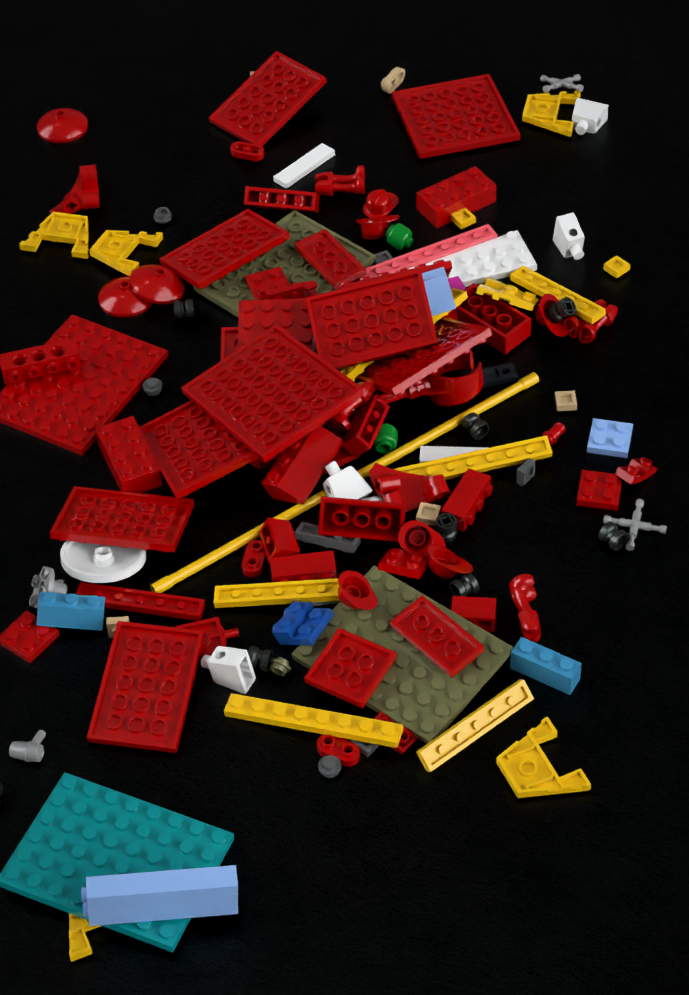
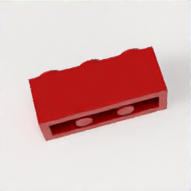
[341,394,390,458]
[441,468,493,532]
[270,550,337,582]

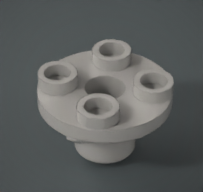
[29,566,67,609]

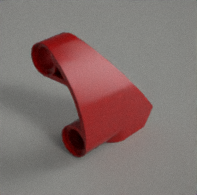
[49,164,100,214]
[368,463,450,513]

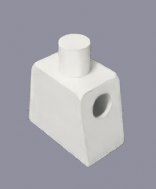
[572,98,609,135]
[553,212,585,260]
[323,461,373,500]
[201,646,256,694]

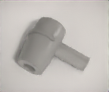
[9,730,46,762]

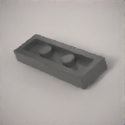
[295,522,361,553]

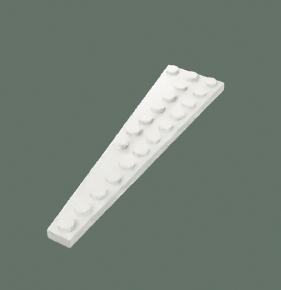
[408,230,537,287]

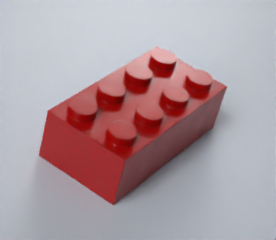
[416,166,497,228]
[455,283,532,355]
[95,416,163,493]

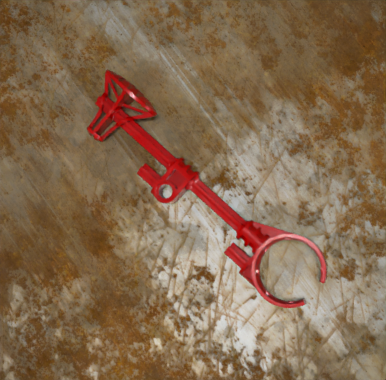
[250,351,484,469]

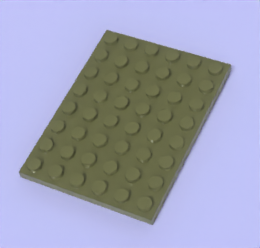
[193,210,376,317]
[291,565,513,744]

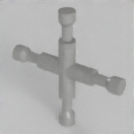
[540,74,584,93]
[603,499,667,551]

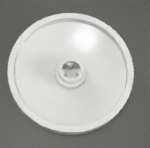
[60,541,146,583]

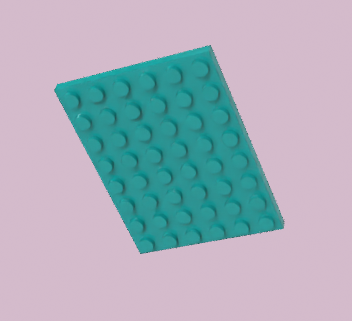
[0,772,234,953]

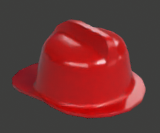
[363,189,399,218]
[356,215,400,239]
[534,294,568,337]
[398,520,446,558]
[427,544,473,579]
[338,570,378,610]

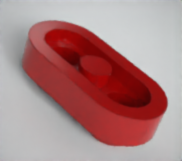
[230,141,264,162]
[241,540,267,578]
[317,735,360,767]

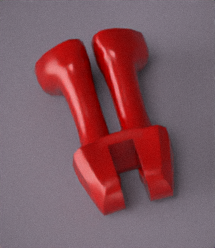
[315,165,365,196]
[563,299,618,344]
[324,381,375,434]
[509,574,541,643]

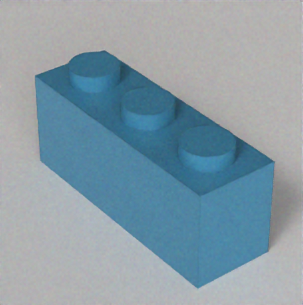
[37,592,105,631]
[510,637,582,695]

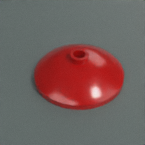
[37,108,88,143]
[129,264,185,304]
[98,276,153,317]

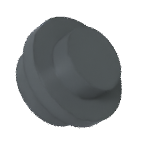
[154,207,172,224]
[143,378,162,396]
[318,755,341,778]

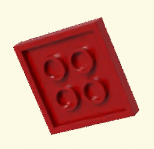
[304,628,397,709]

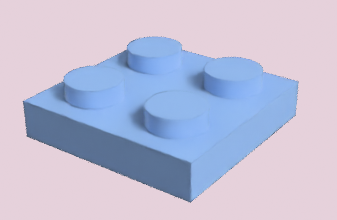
[587,418,633,458]

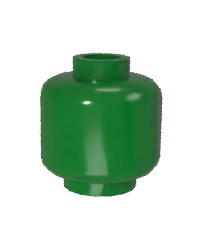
[385,223,414,251]
[372,423,398,454]

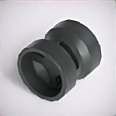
[549,297,576,322]
[173,299,194,319]
[461,412,489,440]
[436,513,457,542]
[598,522,628,551]
[449,573,480,596]
[248,646,273,672]

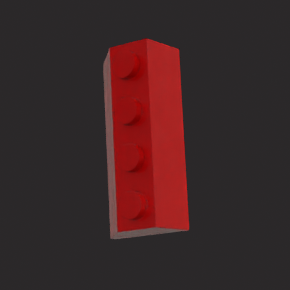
[261,426,343,505]
[318,496,406,542]

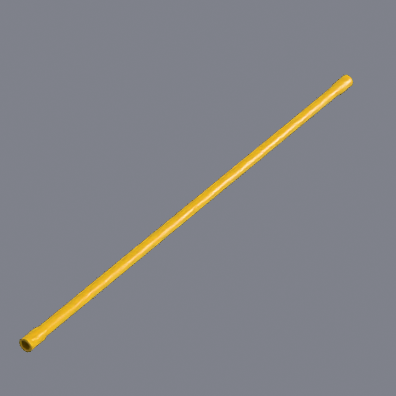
[150,372,539,593]

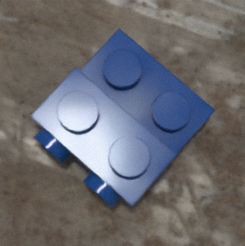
[272,602,334,646]

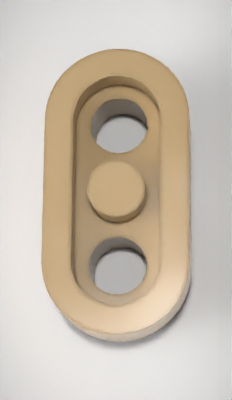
[381,67,405,94]

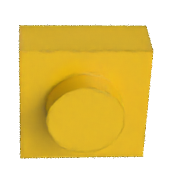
[451,207,476,229]
[603,255,630,278]

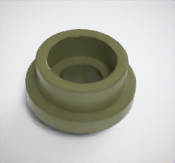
[269,657,291,676]

